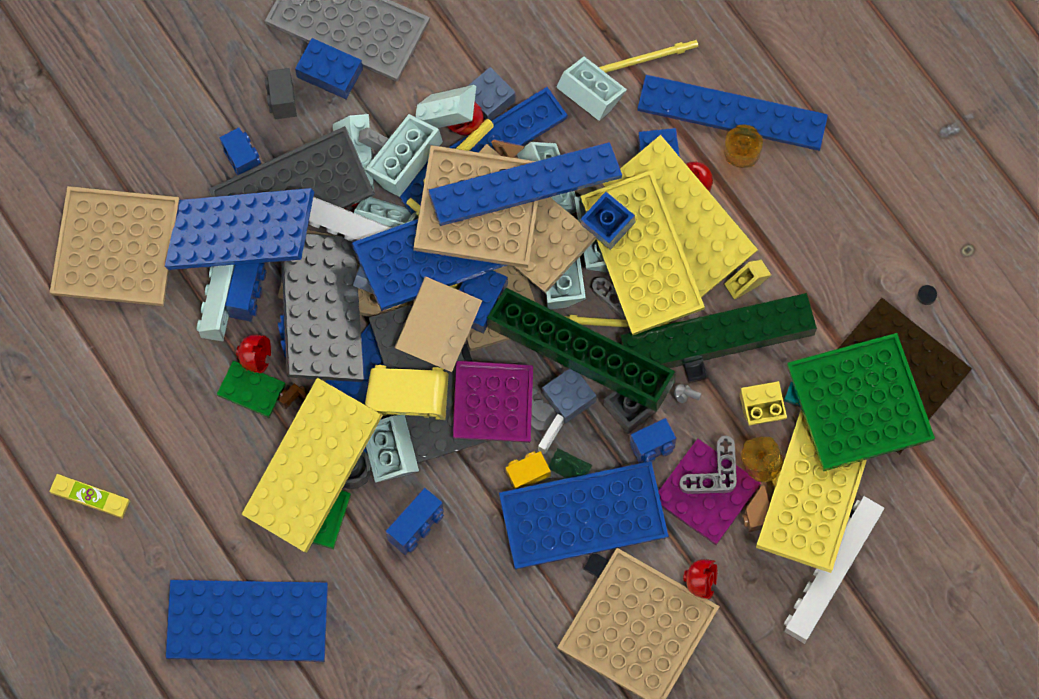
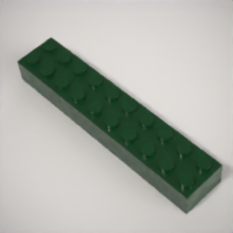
[487,288,675,412]
[620,293,817,368]

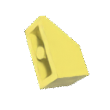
[725,260,771,299]

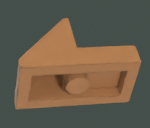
[491,140,524,159]

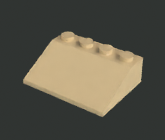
[395,276,482,372]

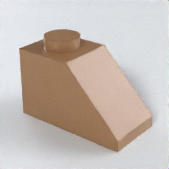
[743,486,769,532]

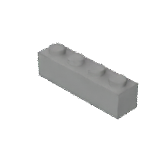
[359,127,389,152]

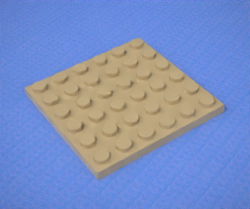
[413,145,538,268]
[50,186,180,306]
[557,548,720,699]

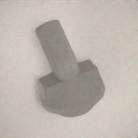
[674,384,702,403]

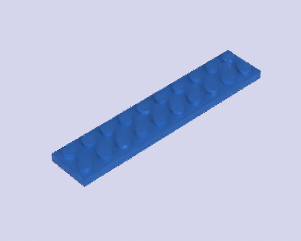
[637,75,828,151]
[398,87,568,215]
[429,142,622,226]

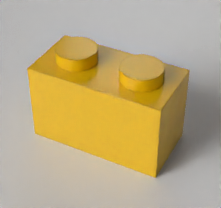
[505,451,551,489]

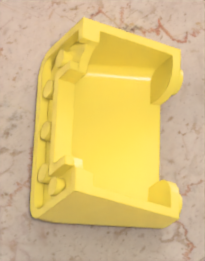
[365,365,449,420]

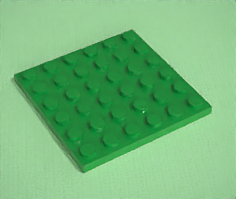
[787,333,935,471]

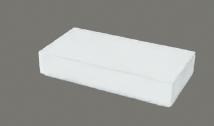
[538,414,564,454]

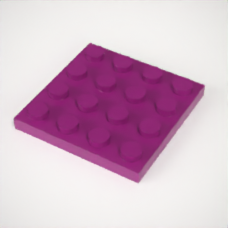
[453,361,533,443]
[658,438,761,545]

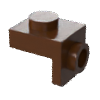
[279,383,309,410]

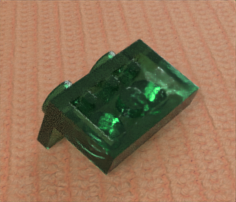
[548,448,592,478]

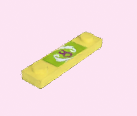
[49,474,130,519]

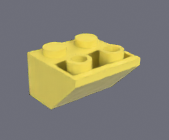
[740,381,787,426]

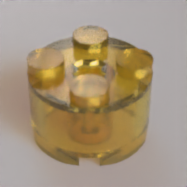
[724,125,763,168]
[741,437,784,482]

